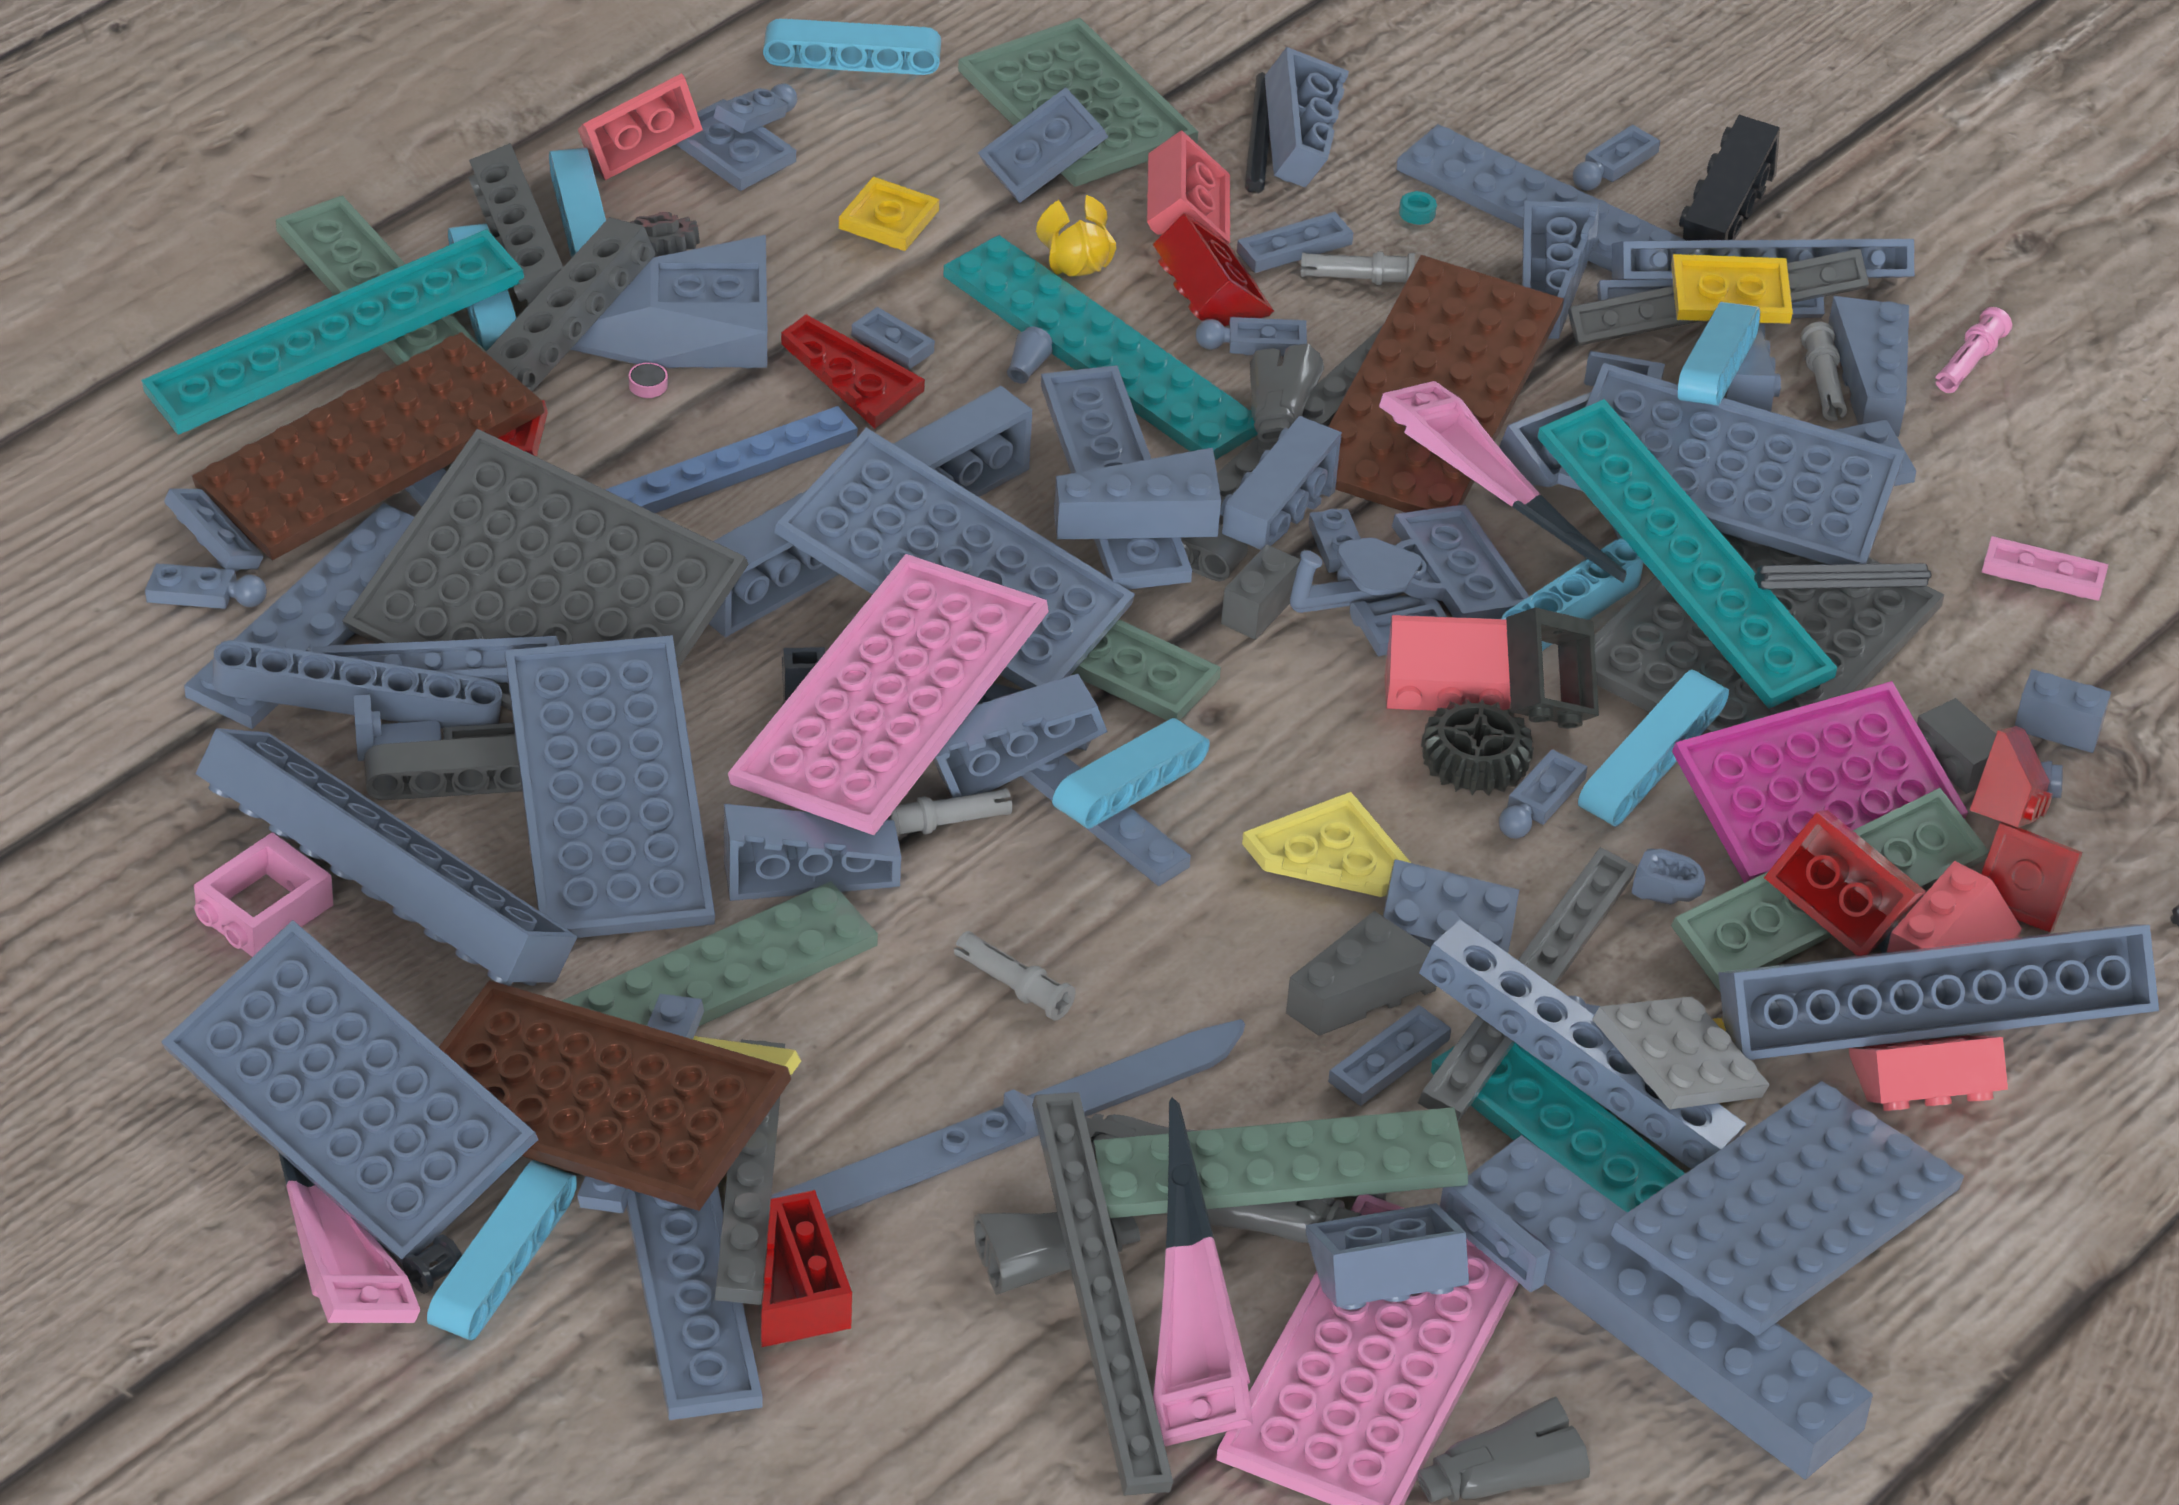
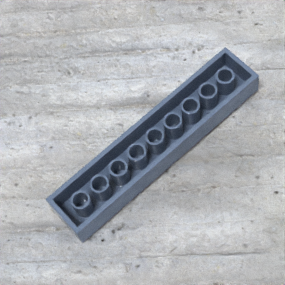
[709,386,1032,638]
[196,728,578,986]
[1718,924,2159,1060]
[1468,1135,1873,1480]

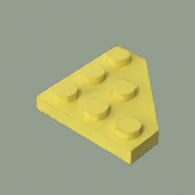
[1242,792,1411,897]

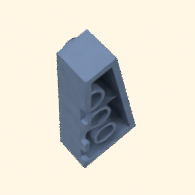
[1265,47,1349,188]
[1522,201,1599,339]
[1828,296,1909,437]
[1708,321,1781,412]
[1220,416,1342,550]
[1054,448,1221,540]
[933,674,1108,798]
[724,804,901,901]

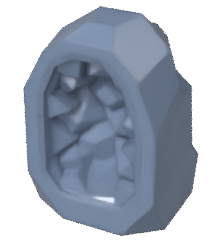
[1632,849,1705,905]

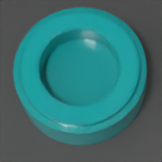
[1399,191,1437,225]

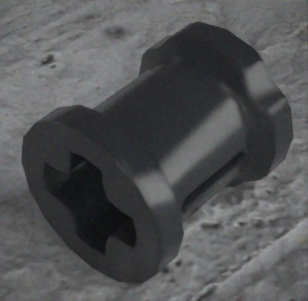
[402,1234,462,1294]

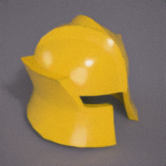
[1036,195,1116,277]

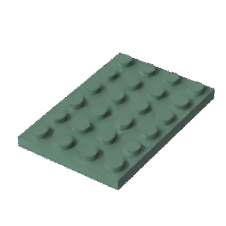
[958,18,1199,187]

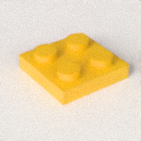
[838,176,940,251]

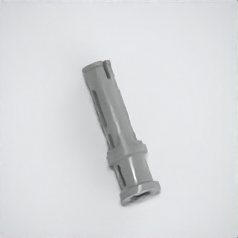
[1301,251,1415,285]
[1800,322,1847,421]
[887,788,1012,837]
[954,931,1076,1021]

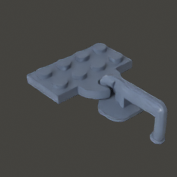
[1290,504,1529,619]

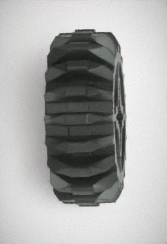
[1421,698,1534,796]

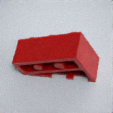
[761,1190,852,1347]

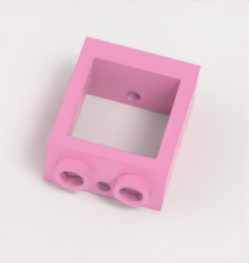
[194,832,333,957]

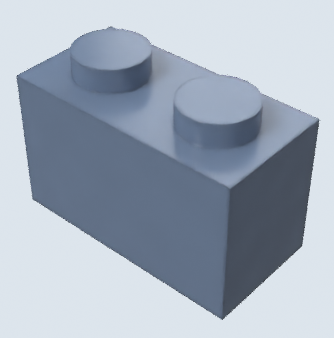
[2014,669,2111,753]

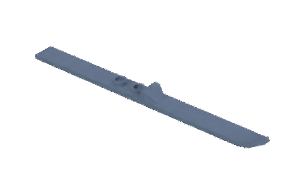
[771,1019,1245,1218]

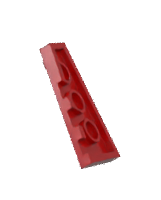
[781,314,925,429]

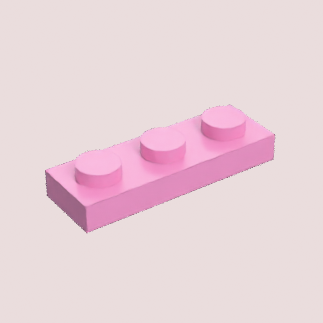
[1982,536,2109,601]

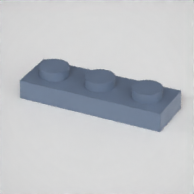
[1237,212,1353,273]
[164,488,263,571]
[1328,1005,1451,1106]
[1440,1183,1550,1292]

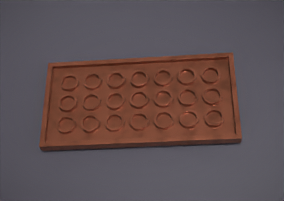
[1328,255,1564,512]
[192,332,545,561]
[439,980,792,1211]

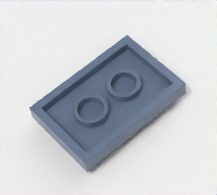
[978,87,1108,203]
[675,99,796,191]
[1382,859,1519,953]

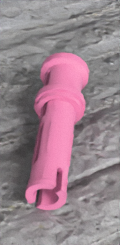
[1935,307,2012,393]

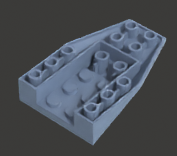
[570,235,767,368]

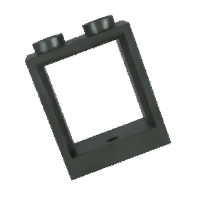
[1506,607,1599,729]

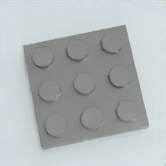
[1592,996,1770,1110]

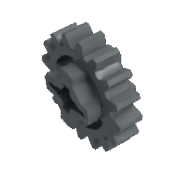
[630,212,700,257]

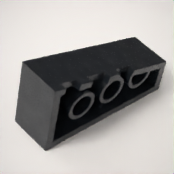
[1679,114,1780,241]

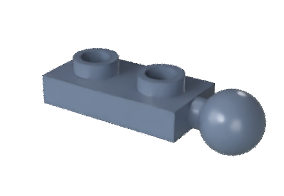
[714,84,797,134]
[1573,124,1660,191]
[1196,317,1307,357]
[1309,509,1361,582]
[145,563,267,609]
[1499,749,1588,839]

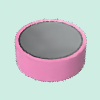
[629,363,668,398]

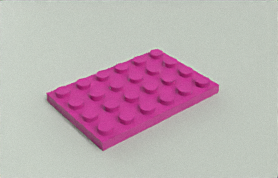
[1672,681,1968,883]

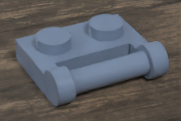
[1350,595,1447,657]

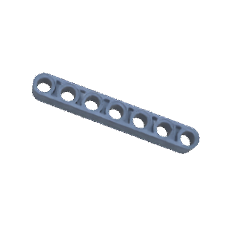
[212,640,502,729]

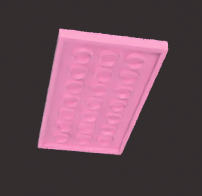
[728,554,1049,835]
[1216,1194,1519,1505]

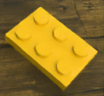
[1671,254,1793,324]

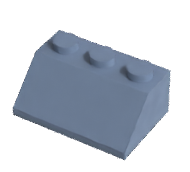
[1499,392,1591,487]
[1306,1203,1469,1310]

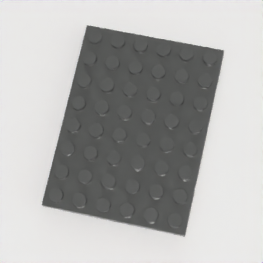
[342,429,749,711]
[1594,532,1945,735]

